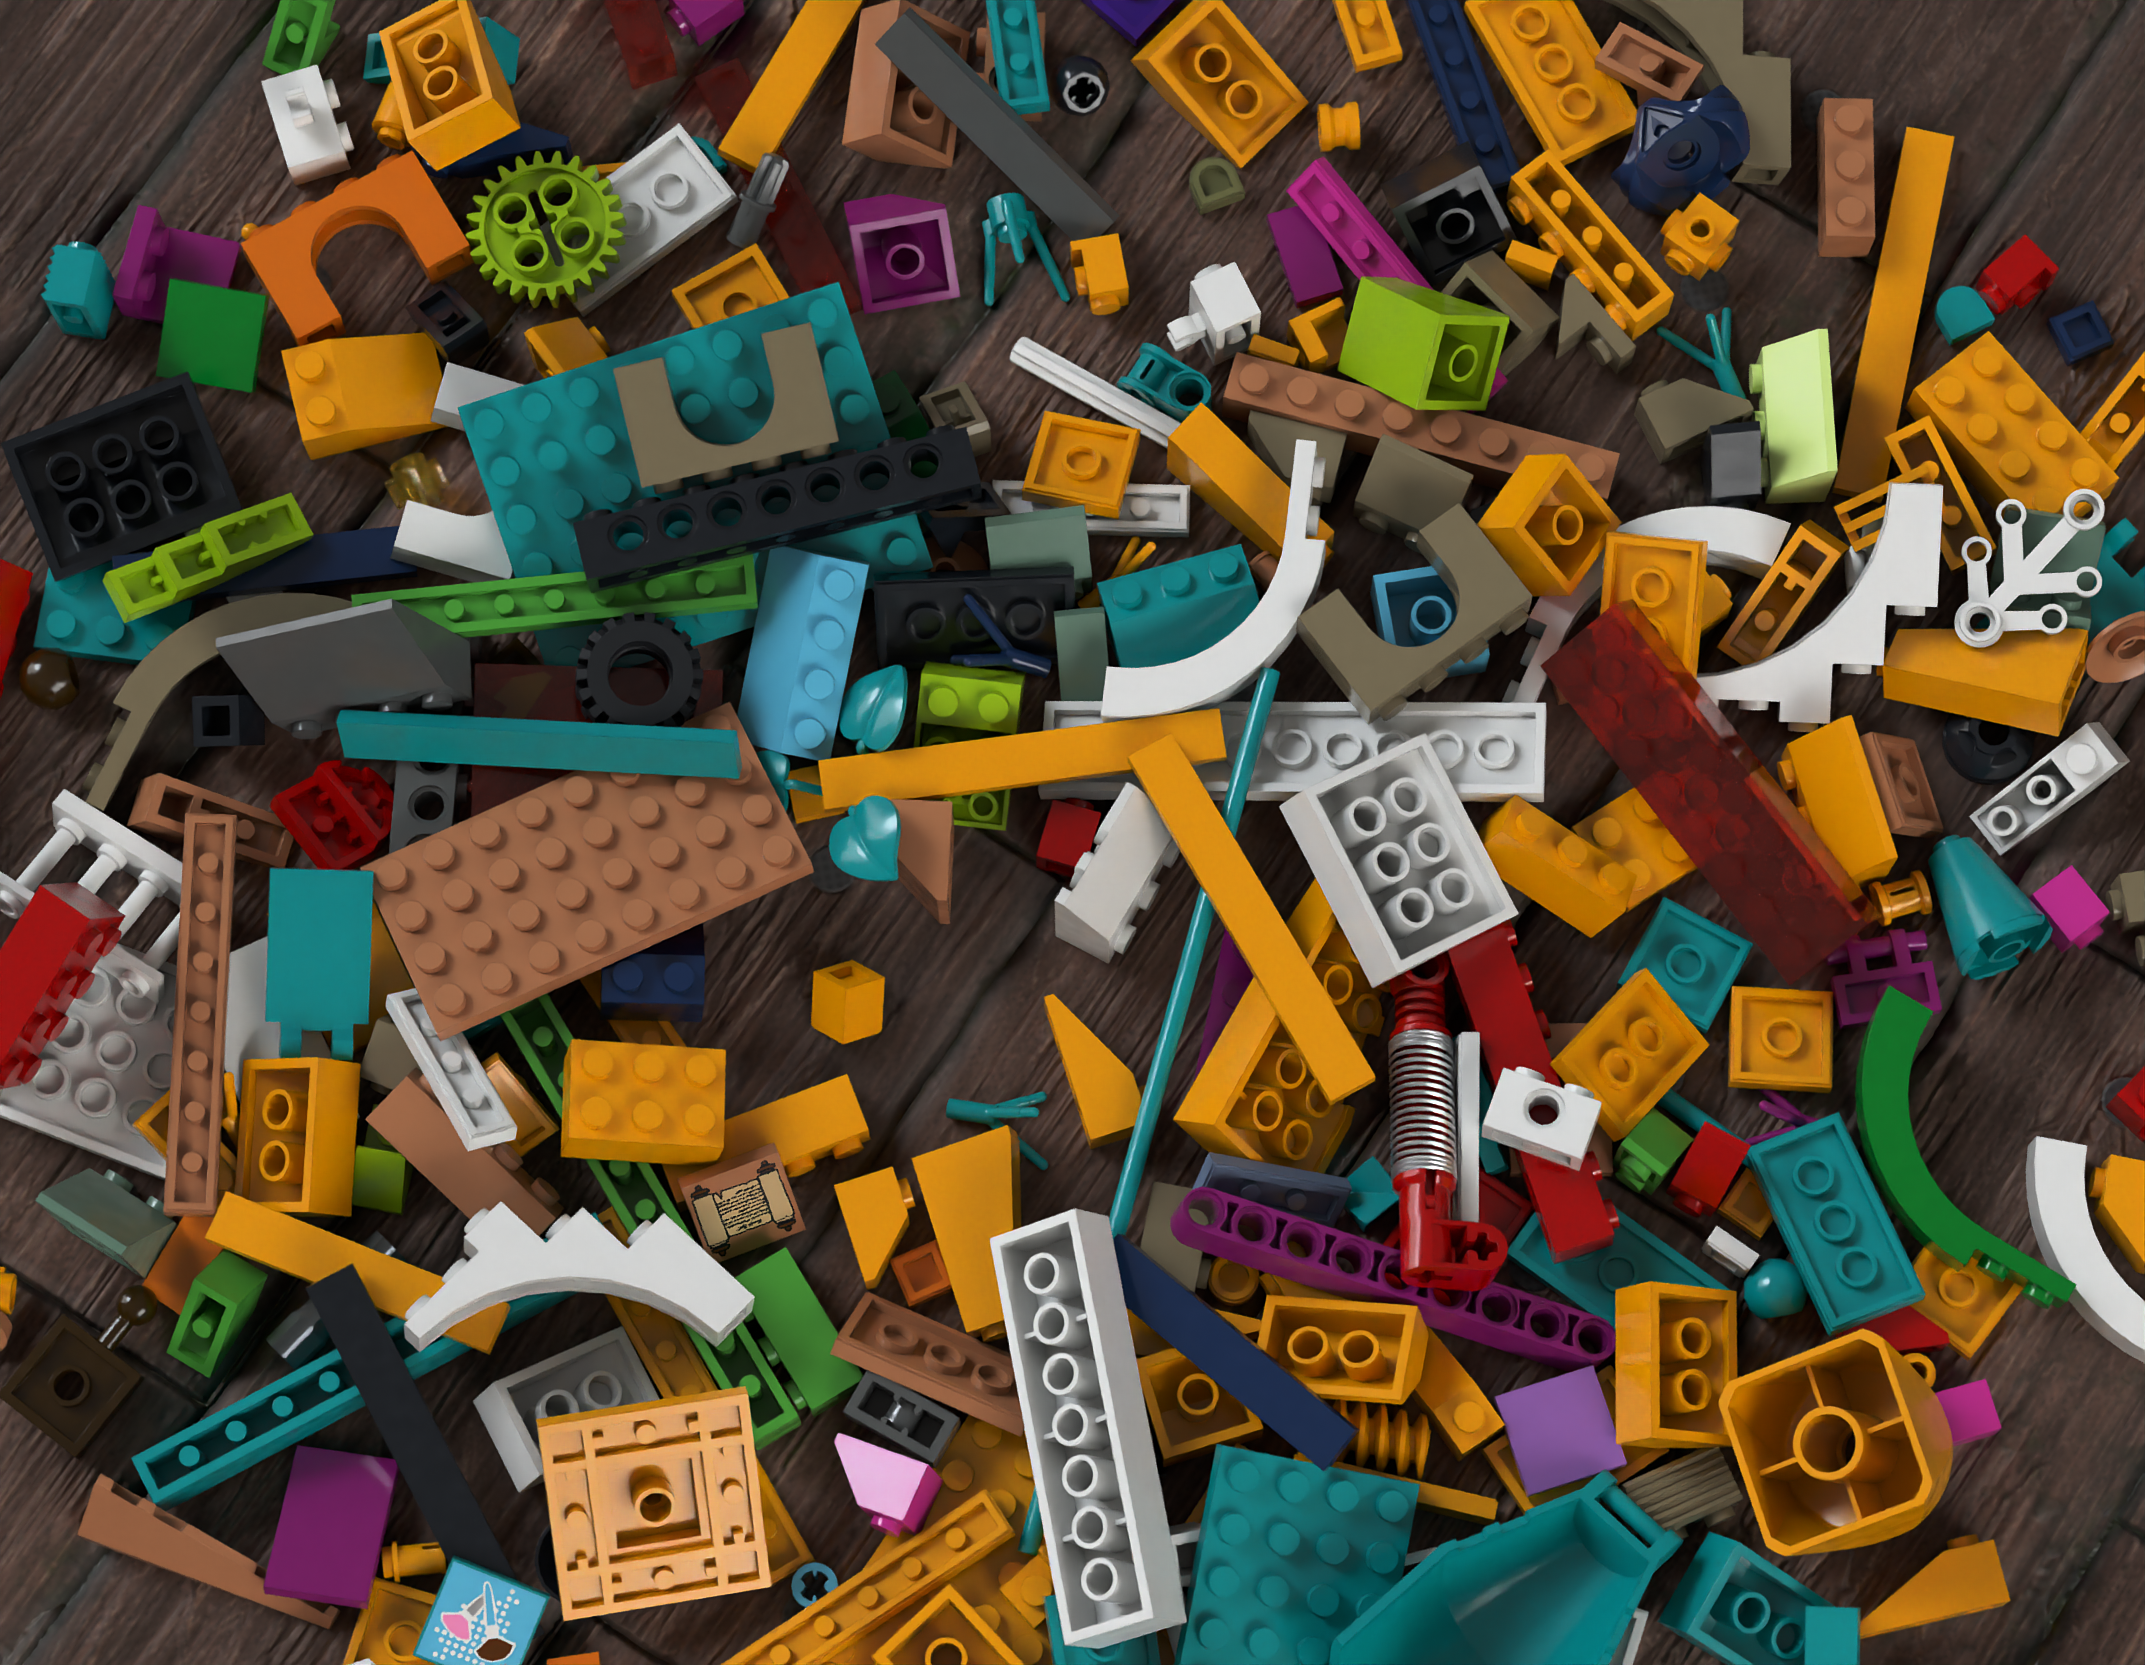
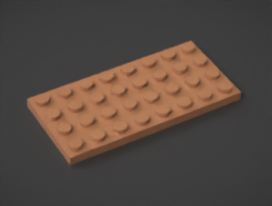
[360,702,814,1041]

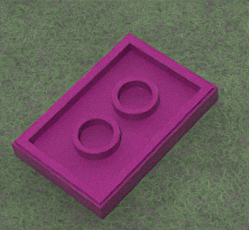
[263,1445,400,1609]

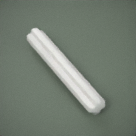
[1010,337,1181,448]

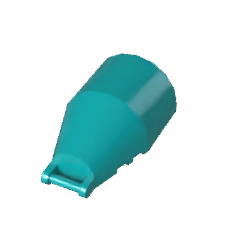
[1329,1469,1683,1665]

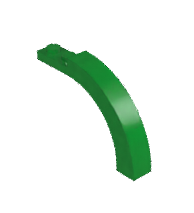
[1855,985,2077,1309]

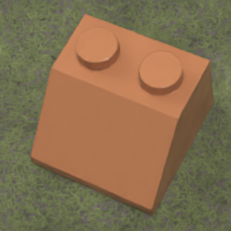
[891,799,955,924]

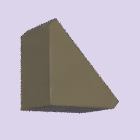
[919,381,992,457]

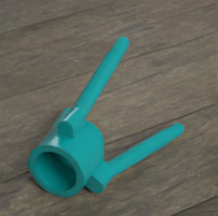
[982,193,1070,306]

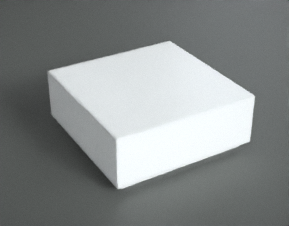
[1701,1226,1759,1278]

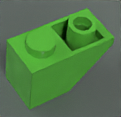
[1613,1107,1694,1195]

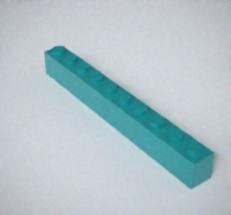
[131,1212,603,1511]

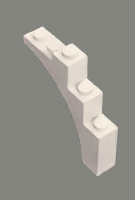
[1694,482,1943,732]
[404,1201,755,1352]

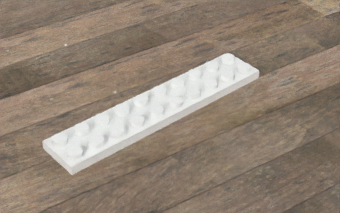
[1038,701,1547,802]

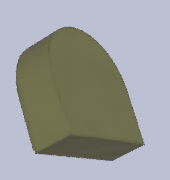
[1189,157,1245,215]

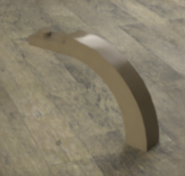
[82,593,352,811]

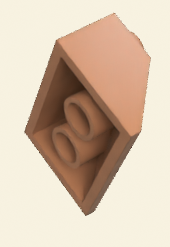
[842,0,970,169]

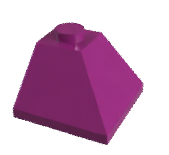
[843,194,960,314]

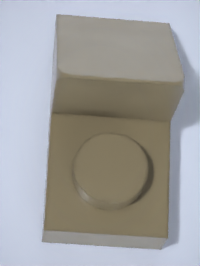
[1555,273,1636,374]

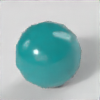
[1744,1259,1808,1319]

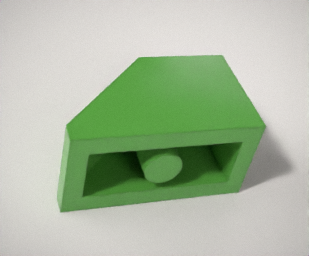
[166,1249,268,1378]

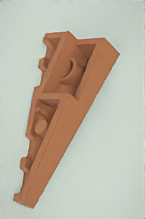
[77,1474,341,1630]

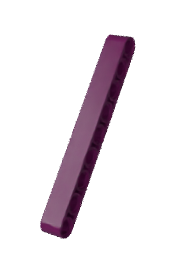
[1170,1187,1615,1373]

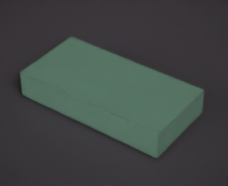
[1054,607,1109,701]

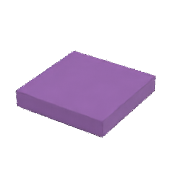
[1494,1365,1627,1498]

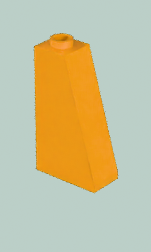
[1167,402,1334,568]
[1876,628,2088,737]
[911,1125,1021,1342]

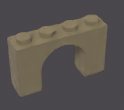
[613,322,839,494]
[1296,503,1533,725]

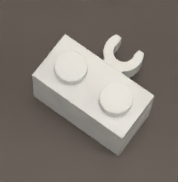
[261,65,355,186]
[1167,262,1261,366]

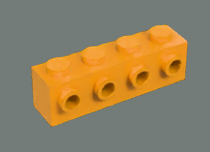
[1506,149,1674,342]

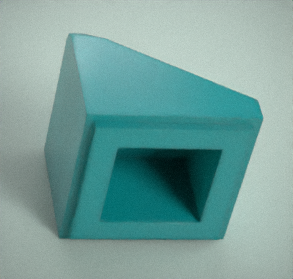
[1343,1156,1399,1232]

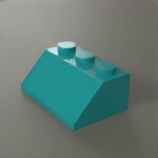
[1097,544,1259,668]

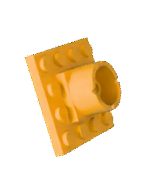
[536,1386,771,1621]

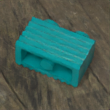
[41,241,116,340]

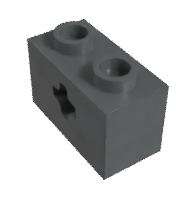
[843,1370,962,1469]

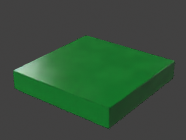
[156,278,270,393]

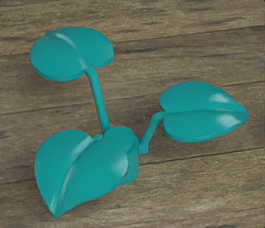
[756,665,908,881]

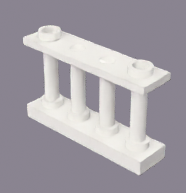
[0,789,183,1004]

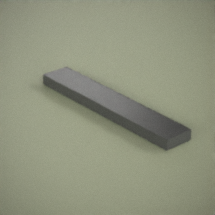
[875,8,1120,241]

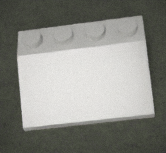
[1279,733,1519,988]

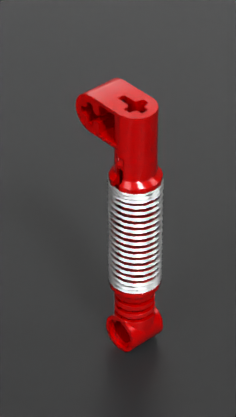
[1388,952,1508,1291]

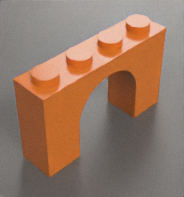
[240,150,474,347]

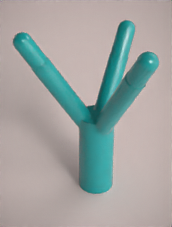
[1657,307,1747,399]
[946,1092,1048,1170]

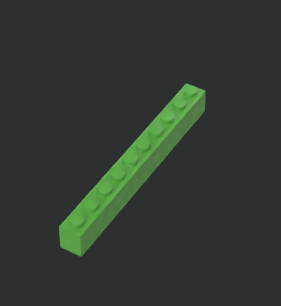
[499,993,802,1451]

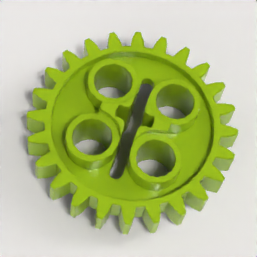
[466,151,627,308]

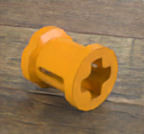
[1869,870,1932,927]

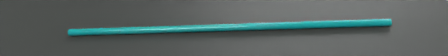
[1017,667,1280,1556]

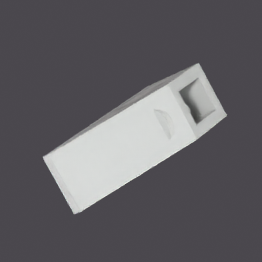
[1969,722,2130,856]

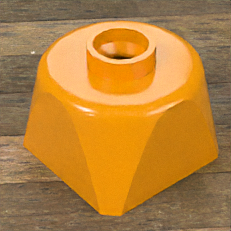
[1718,1329,1953,1556]

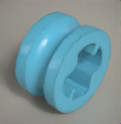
[791,1562,839,1609]

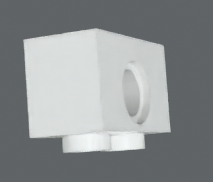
[1482,1067,1602,1171]

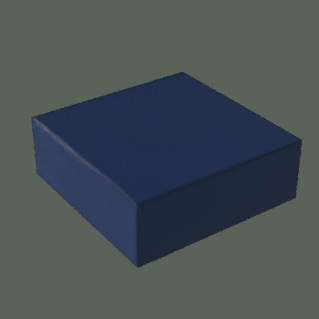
[2046,300,2115,367]

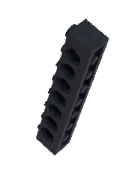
[573,425,982,593]

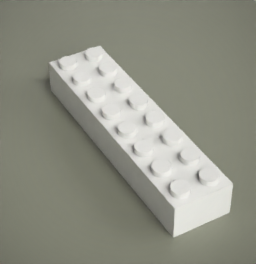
[990,1208,1187,1649]

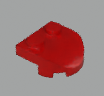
[269,760,394,870]

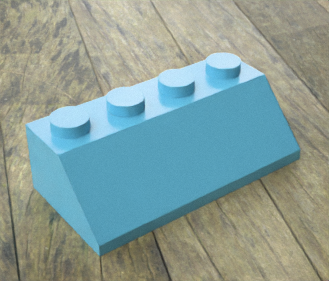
[737,546,870,760]

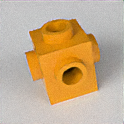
[1660,192,1739,281]

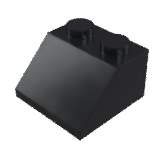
[1381,141,1518,287]

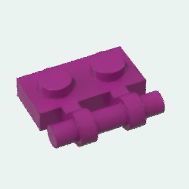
[1823,928,1942,1030]

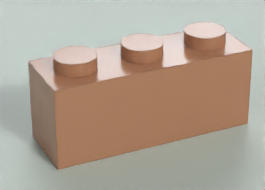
[1816,98,1875,258]

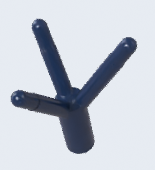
[950,594,1051,678]

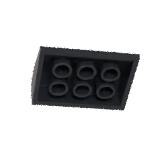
[0,371,243,582]

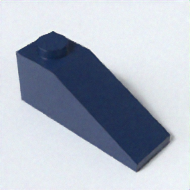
[411,122,573,179]

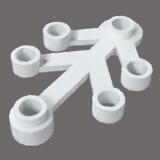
[1954,489,2105,648]

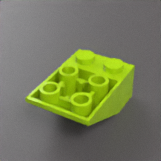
[914,661,1025,831]

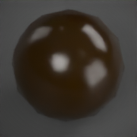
[19,647,80,710]

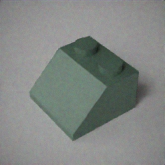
[985,505,1092,600]

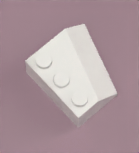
[1054,782,1180,964]

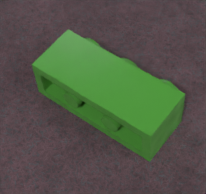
[735,1247,863,1417]

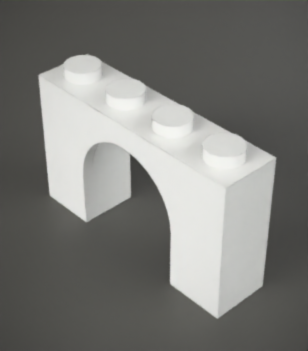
[391,362,524,583]

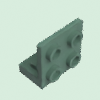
[1987,506,2106,632]

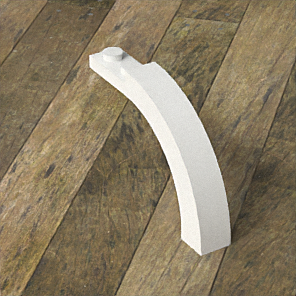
[1101,439,1326,723]
[1501,506,1791,703]
[2026,1136,2145,1363]

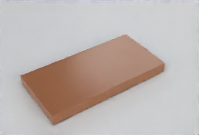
[830,1292,1025,1437]

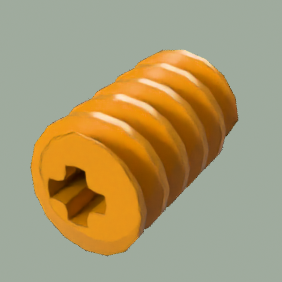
[1333,1399,1431,1480]

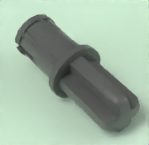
[726,153,789,249]

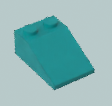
[1658,1531,1836,1665]

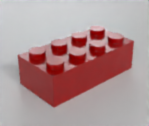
[0,882,126,1089]

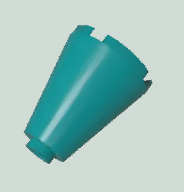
[1928,835,2053,980]

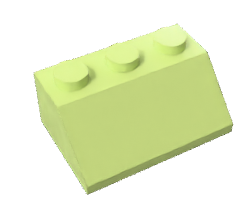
[1749,329,1838,504]

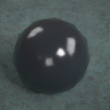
[1049,55,1110,117]

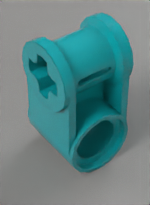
[1116,343,1212,423]

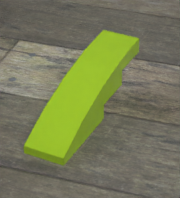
[102,493,314,623]

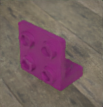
[112,205,241,324]

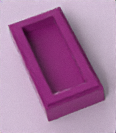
[1266,206,1343,308]

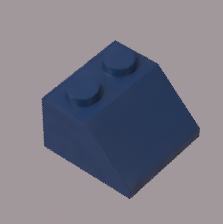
[600,923,705,1022]

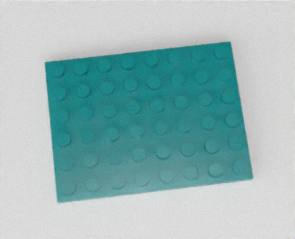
[457,281,933,692]

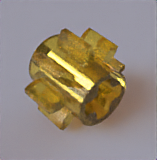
[384,453,450,510]

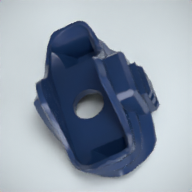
[1611,85,1750,217]

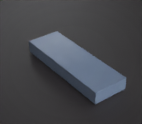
[1192,1152,1352,1228]

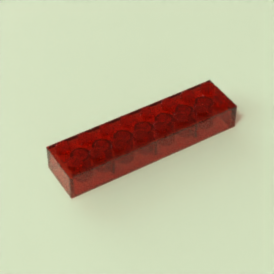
[1540,599,1882,986]

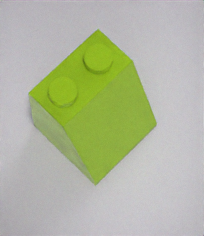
[1337,276,1510,411]

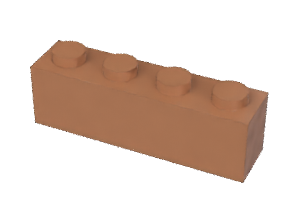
[365,1067,564,1236]

